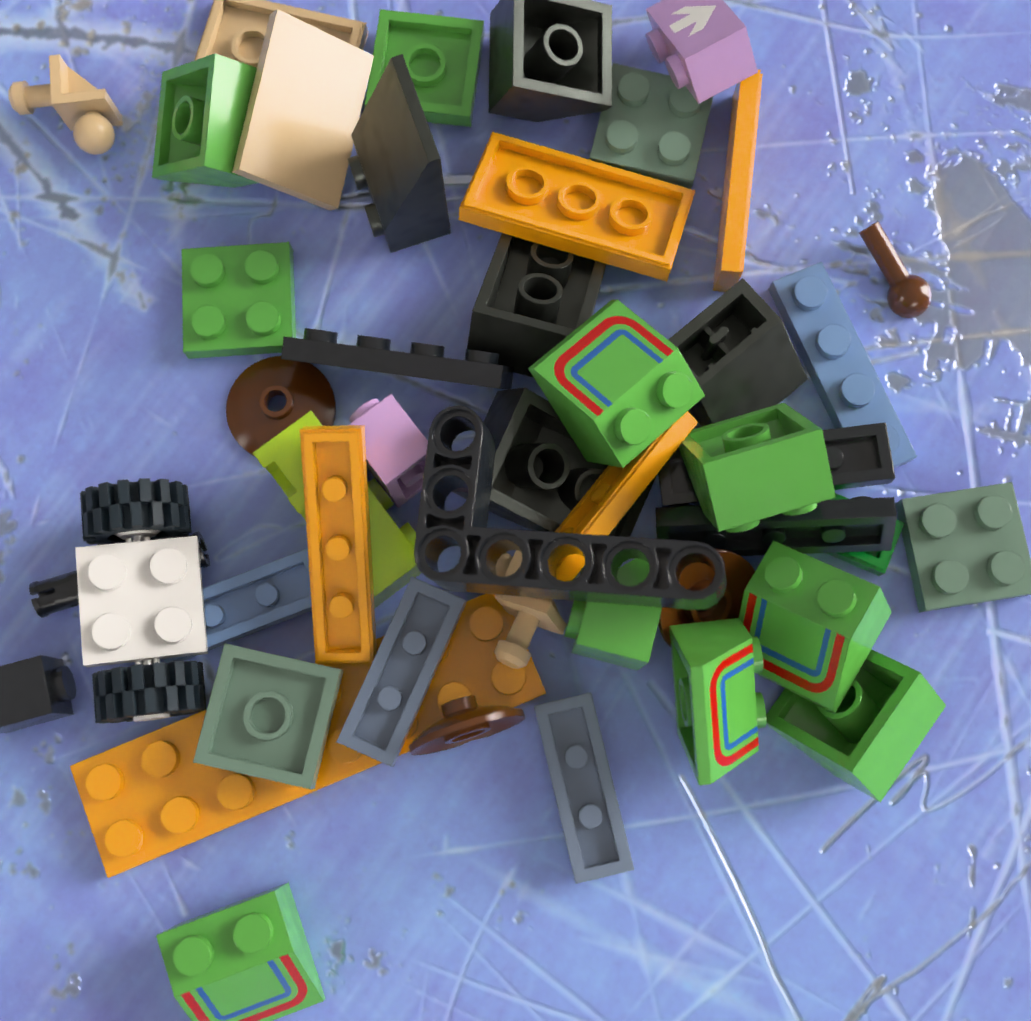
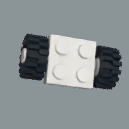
[75,478,208,723]

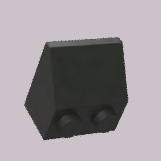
[488,0,612,122]

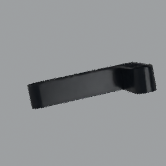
[414,405,727,610]

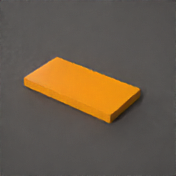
[458,131,696,282]

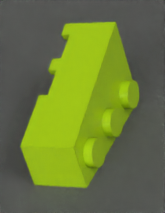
[253,411,421,608]

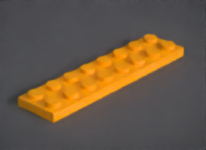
[70,594,546,878]

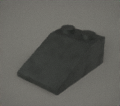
[347,54,451,253]
[467,233,606,378]
[452,388,657,537]

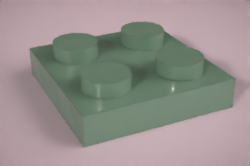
[589,63,713,189]
[895,482,1031,613]
[193,643,344,789]

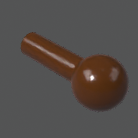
[859,221,932,318]

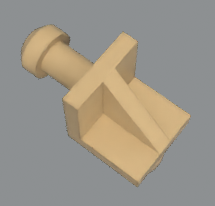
[8,54,123,155]
[494,550,567,669]

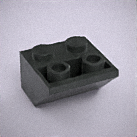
[668,278,808,426]

